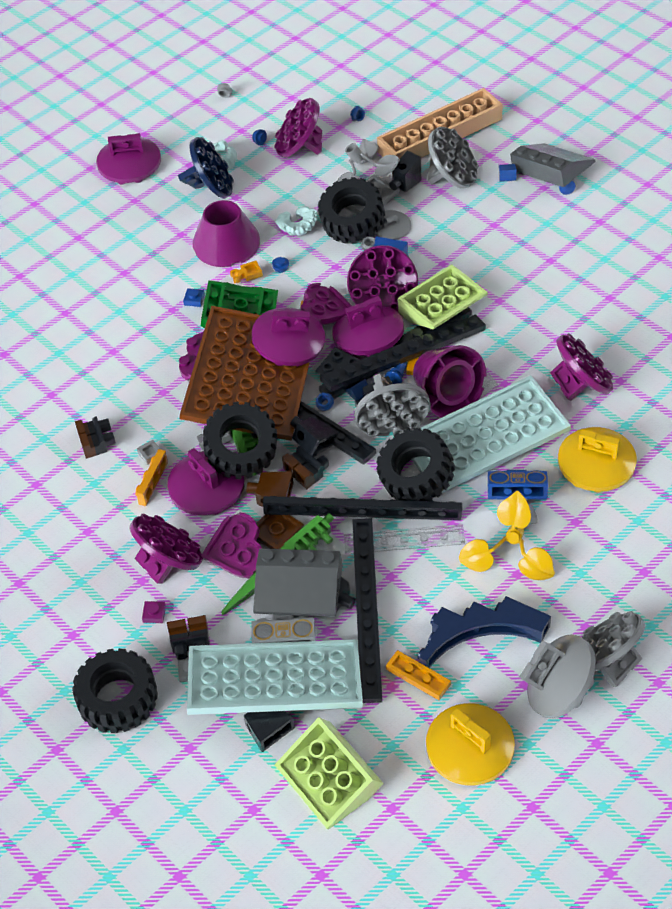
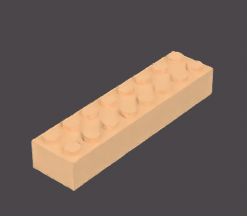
[377,88,503,159]

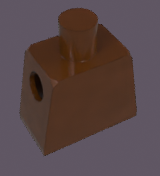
[246,471,294,507]

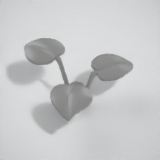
[337,139,400,182]

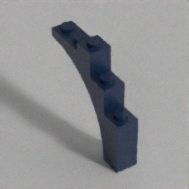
[418,596,551,668]

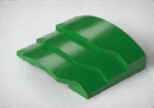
[201,280,278,328]

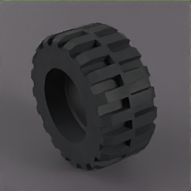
[318,177,385,244]
[203,402,277,479]
[376,428,455,501]
[72,648,158,733]

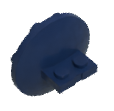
[178,137,234,199]

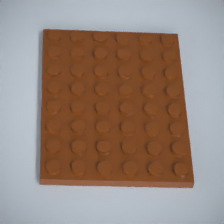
[180,306,310,441]

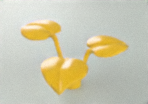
[459,491,555,580]

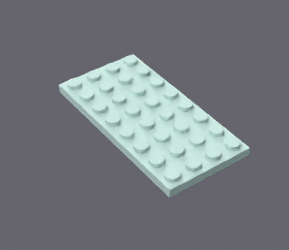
[412,375,571,493]
[187,639,363,715]

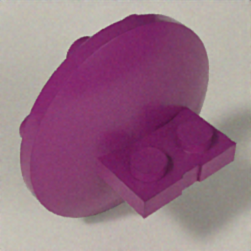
[274,98,322,158]
[96,133,161,185]
[347,245,418,312]
[332,296,404,357]
[252,307,325,366]
[550,333,613,401]
[167,448,245,516]
[129,514,203,584]

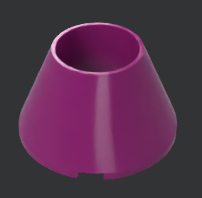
[193,200,260,267]
[413,345,487,418]

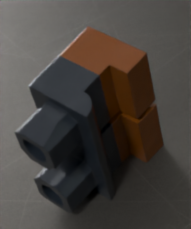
[74,416,116,459]
[282,446,329,490]
[167,615,210,660]

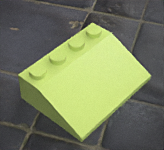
[398,264,488,329]
[275,717,384,829]

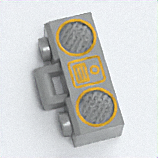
[251,614,316,643]

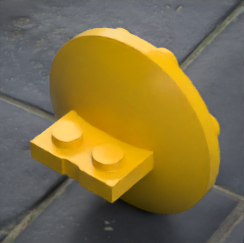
[558,427,637,493]
[426,703,515,786]

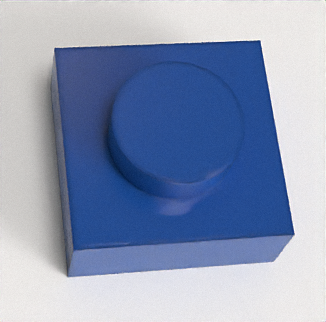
[183,288,205,307]

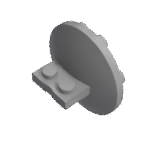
[427,127,479,188]
[354,373,431,437]
[582,611,645,687]
[519,634,595,718]

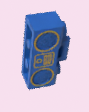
[487,470,548,500]

